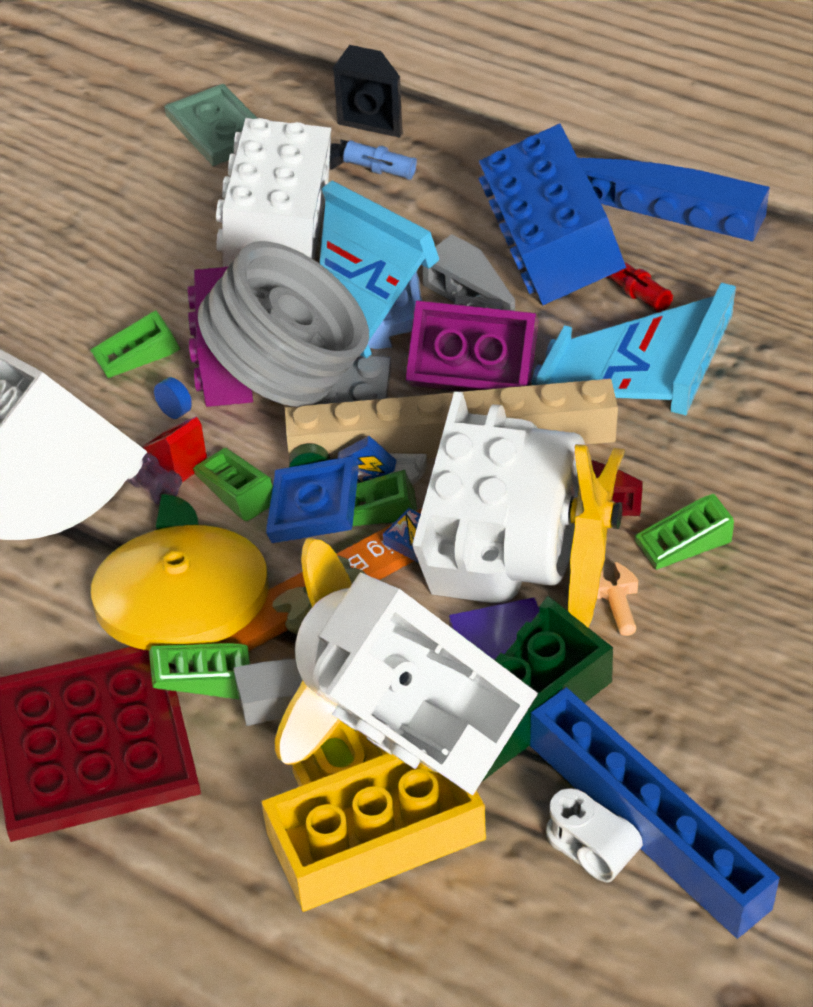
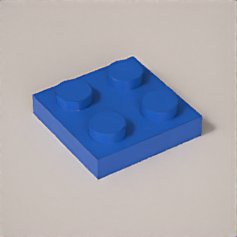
[266,456,359,543]

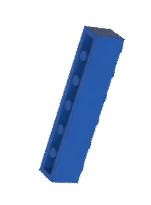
[530,687,780,939]

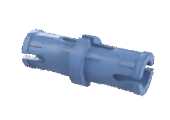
[344,140,417,180]

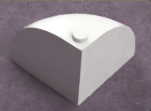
[0,349,147,540]

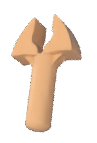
[597,562,638,636]

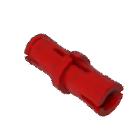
[606,261,673,312]

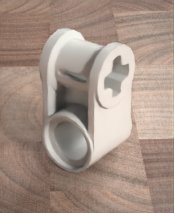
[546,788,643,883]

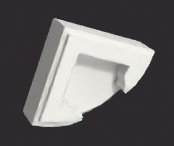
[389,453,427,485]

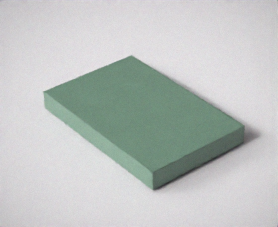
[164,84,257,166]

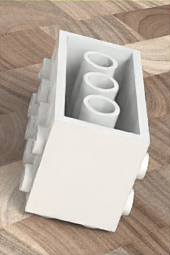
[216,118,331,267]

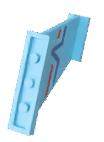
[320,181,440,359]
[532,283,736,415]

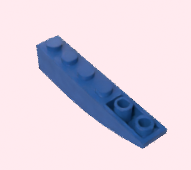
[578,158,770,242]

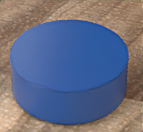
[154,377,192,419]

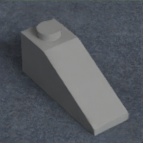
[423,234,515,311]

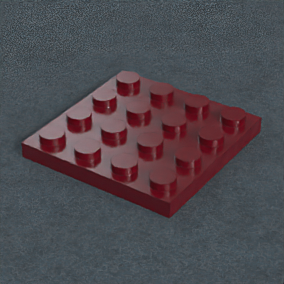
[0,646,201,842]

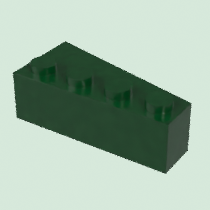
[482,596,613,782]

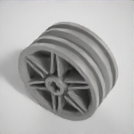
[198,241,369,407]

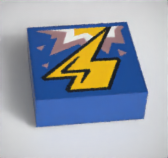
[337,436,397,483]
[383,508,421,563]

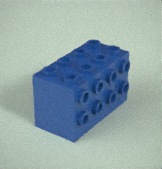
[478,123,626,305]

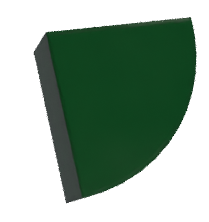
[156,494,199,530]

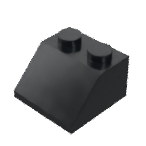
[333,45,403,138]

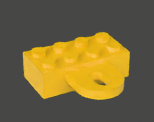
[261,722,486,912]

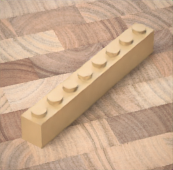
[285,379,618,460]

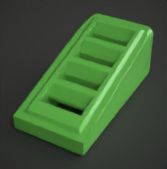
[91,310,181,378]
[193,448,273,522]
[353,469,417,526]
[635,494,734,570]
[149,643,250,699]

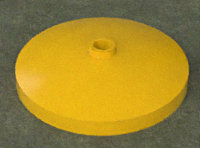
[91,525,269,651]

